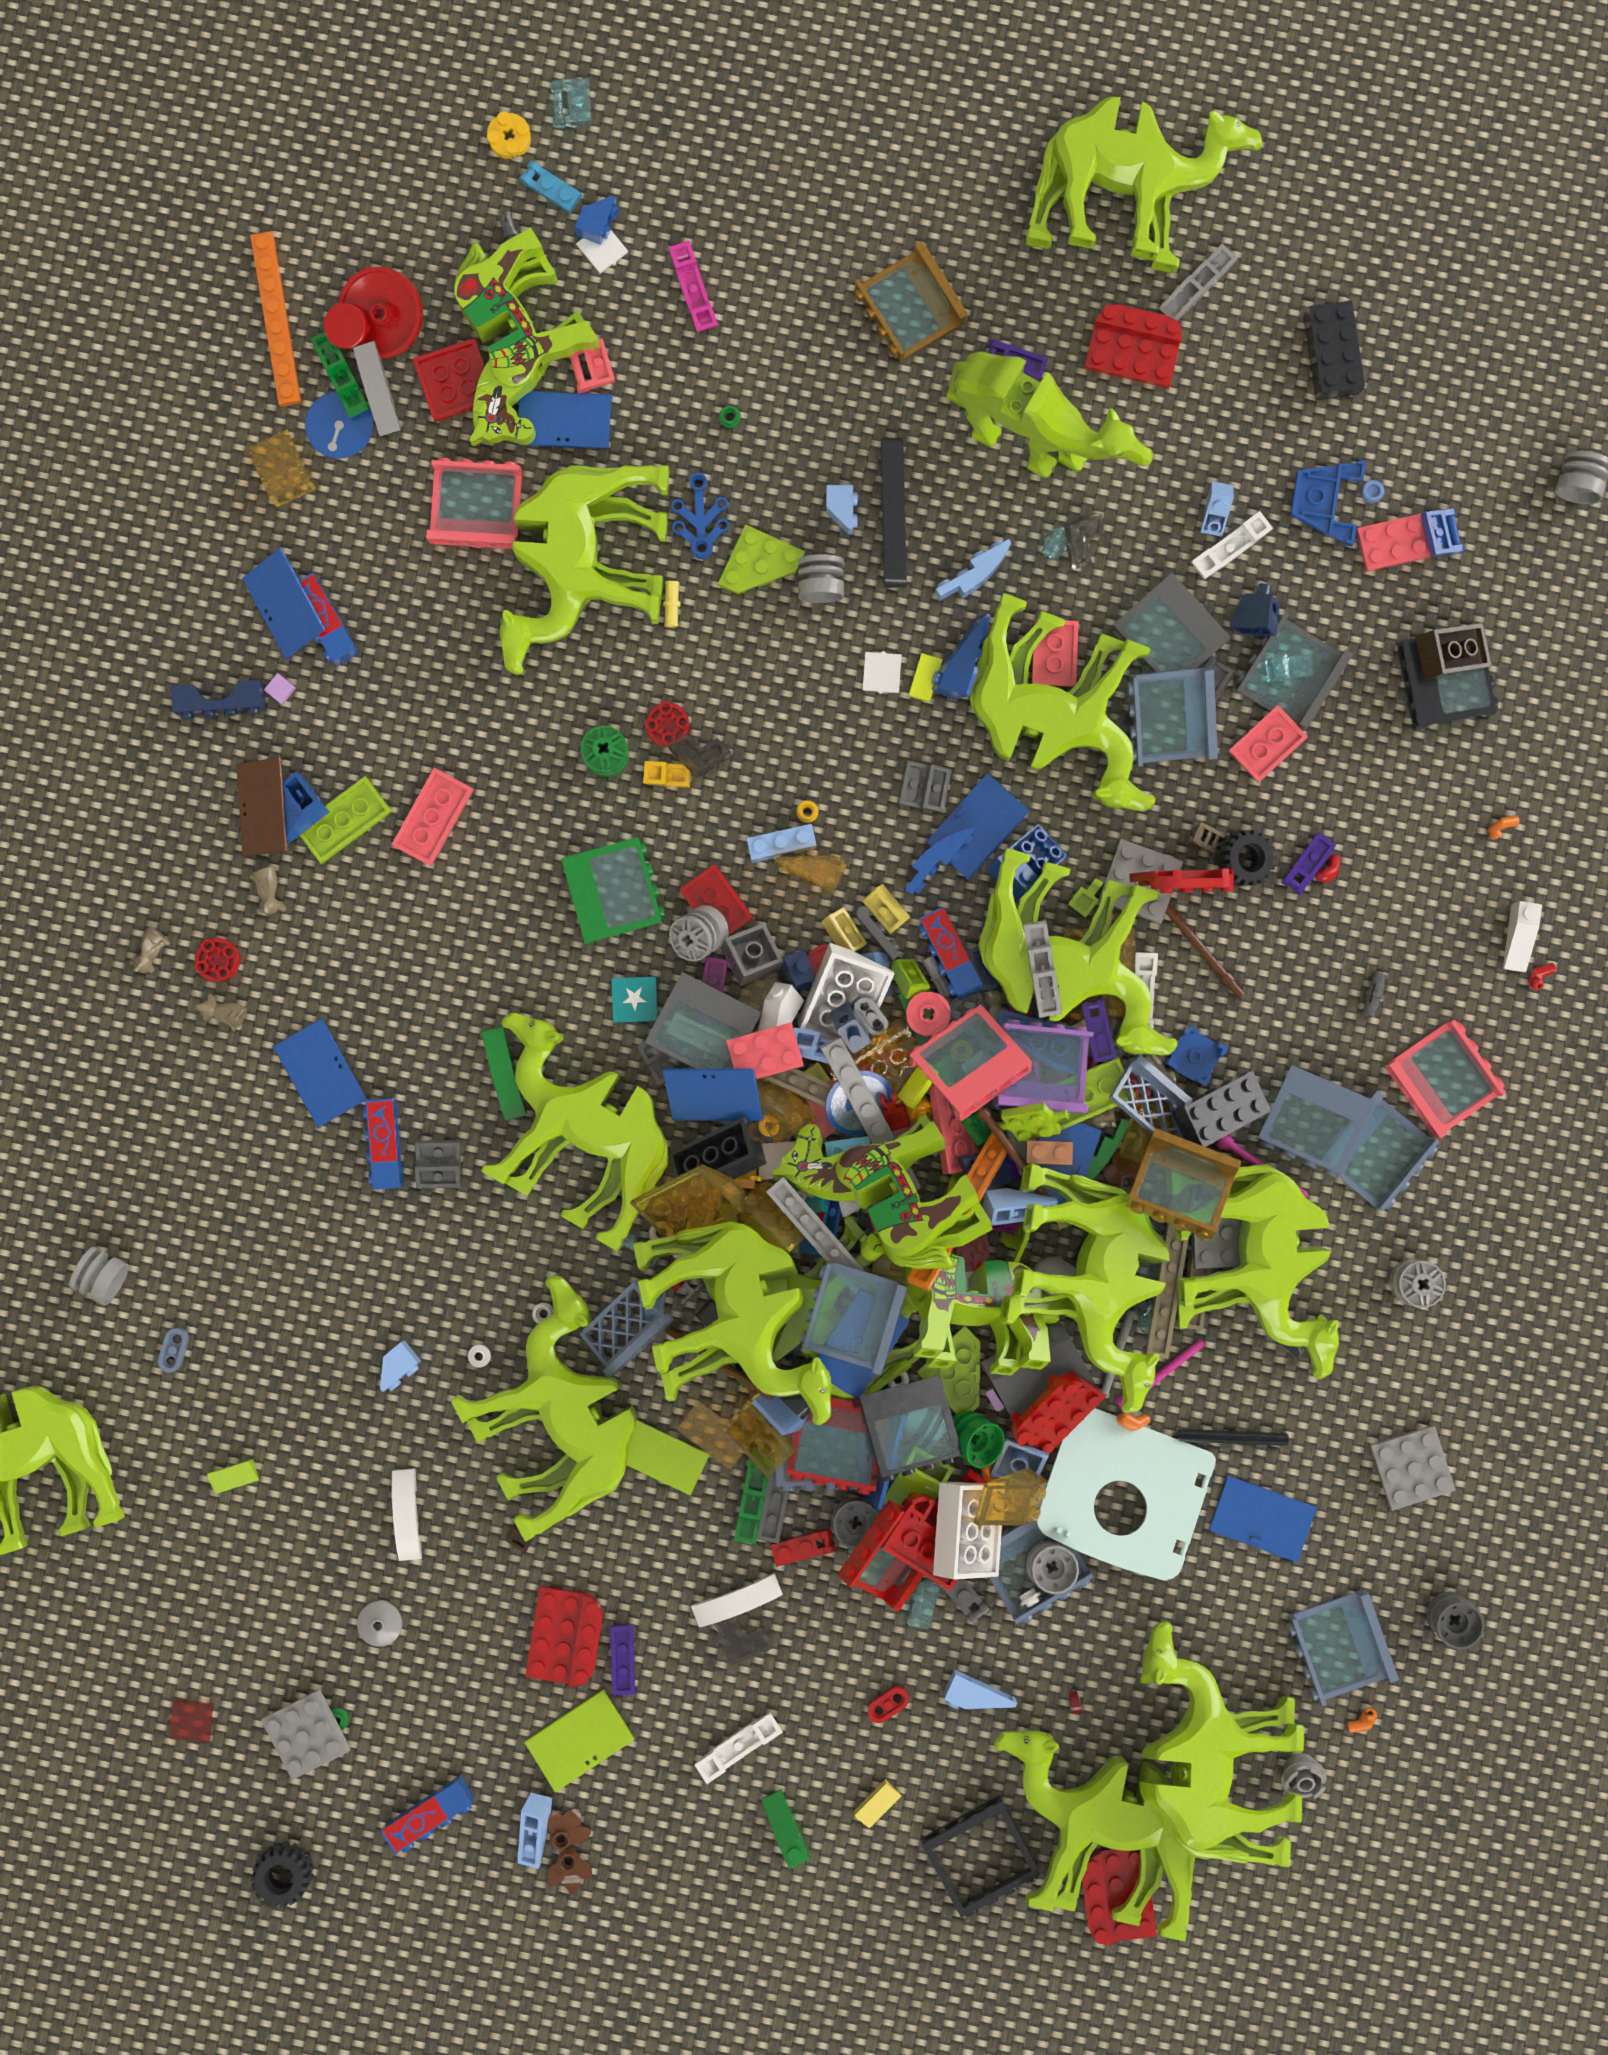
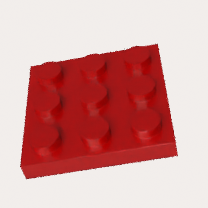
[412,338,485,422]

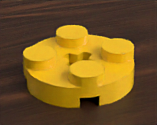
[487,111,531,159]

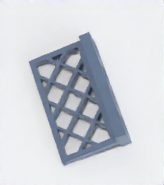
[1109,1055,1192,1139]
[580,1280,674,1377]

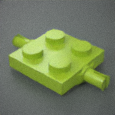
[997,1102,1069,1141]

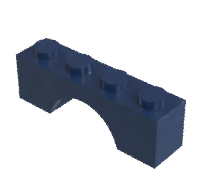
[171,680,267,719]

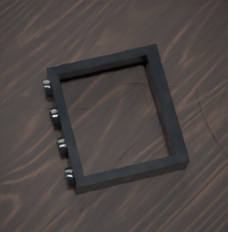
[921,1795,1041,1918]

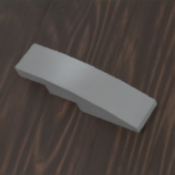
[1159,243,1238,321]
[353,341,402,436]
[1023,920,1062,1018]

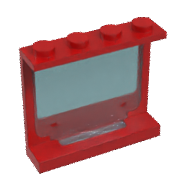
[786,1398,889,1495]
[837,1499,924,1612]

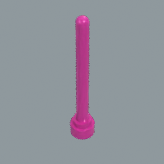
[1214,1134,1308,1198]
[1114,1339,1204,1413]

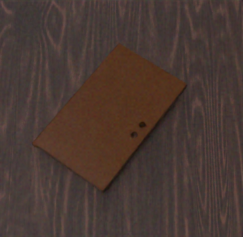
[236,756,287,857]

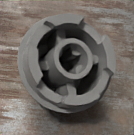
[1281,1753,1327,1799]

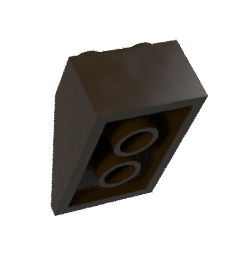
[1415,623,1492,680]

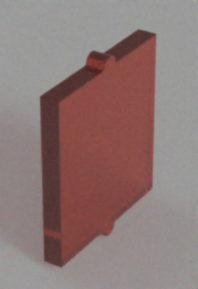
[169,1700,214,1742]

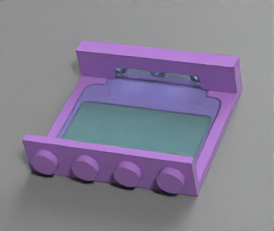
[994,1020,1094,1114]

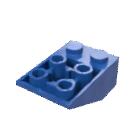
[277,771,330,853]
[987,824,1067,902]

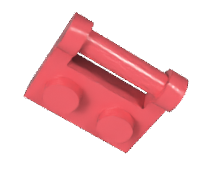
[567,338,615,393]

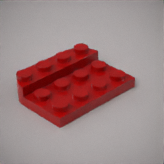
[1084,304,1182,389]
[1129,869,1234,894]
[1010,1370,1107,1454]
[881,1492,958,1591]
[525,1586,604,1687]
[1081,1847,1157,1946]

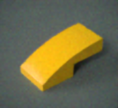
[643,761,691,788]

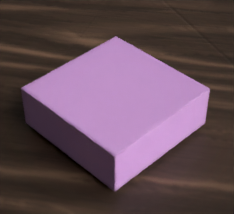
[264,673,296,705]
[986,1385,1005,1411]

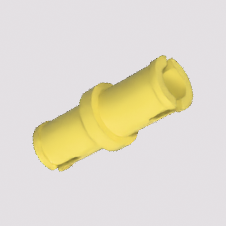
[663,581,680,627]

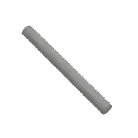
[1101,1310,1136,1397]

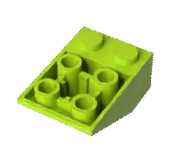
[884,1443,954,1507]

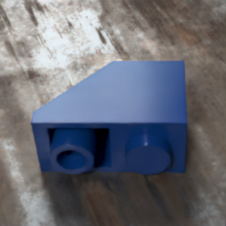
[575,196,619,245]

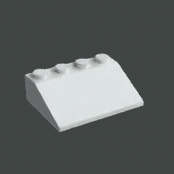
[797,943,894,1051]
[933,1482,1005,1579]

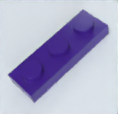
[610,1624,636,1695]

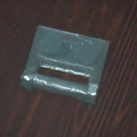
[550,78,592,129]

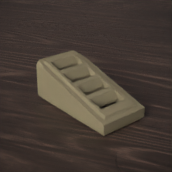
[1190,822,1228,855]

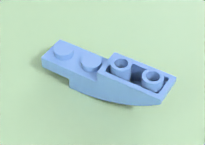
[935,539,1011,601]
[793,1028,831,1064]

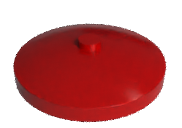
[338,267,423,359]

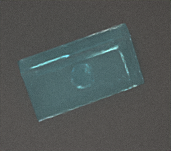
[907,1579,940,1629]

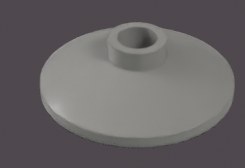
[357,1601,402,1647]

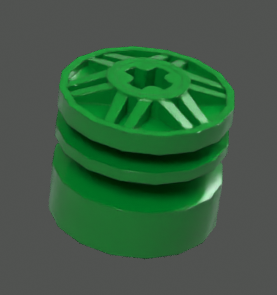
[580,726,630,778]
[944,1410,1005,1468]

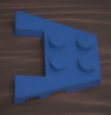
[1290,460,1366,546]

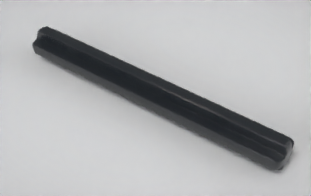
[1177,1429,1289,1446]

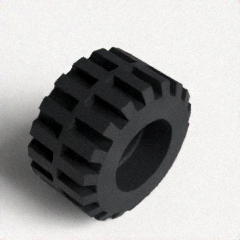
[1214,830,1277,886]
[251,1842,314,1908]

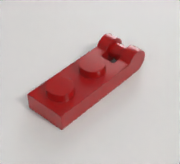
[770,1528,837,1567]

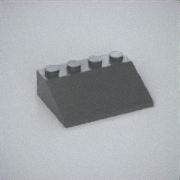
[981,1319,1095,1417]

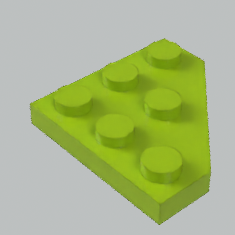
[718,524,805,595]
[916,1325,980,1414]

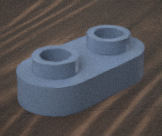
[158,1328,189,1373]

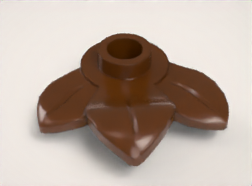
[1103,1150,1143,1193]
[547,1808,591,1850]
[548,1848,592,1894]

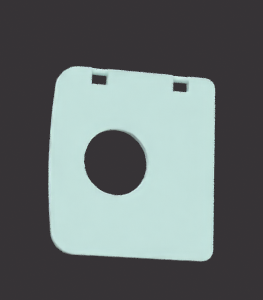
[1036,1408,1216,1580]

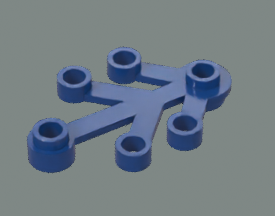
[671,473,729,559]

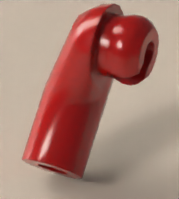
[1315,855,1341,883]
[1528,963,1557,991]

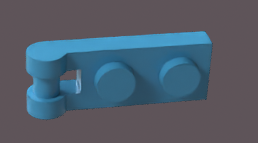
[519,160,582,214]

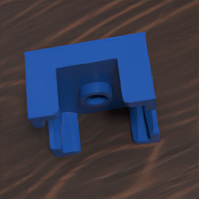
[1164,1025,1228,1087]

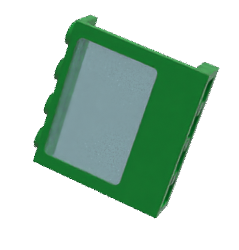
[561,837,666,946]

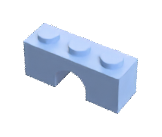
[747,824,817,863]

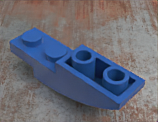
[905,828,974,895]

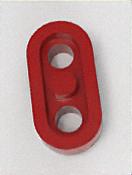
[867,1686,909,1723]

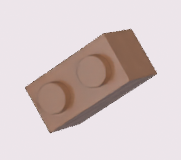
[1026,1141,1073,1165]

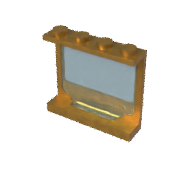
[853,241,968,362]
[1125,1128,1241,1240]

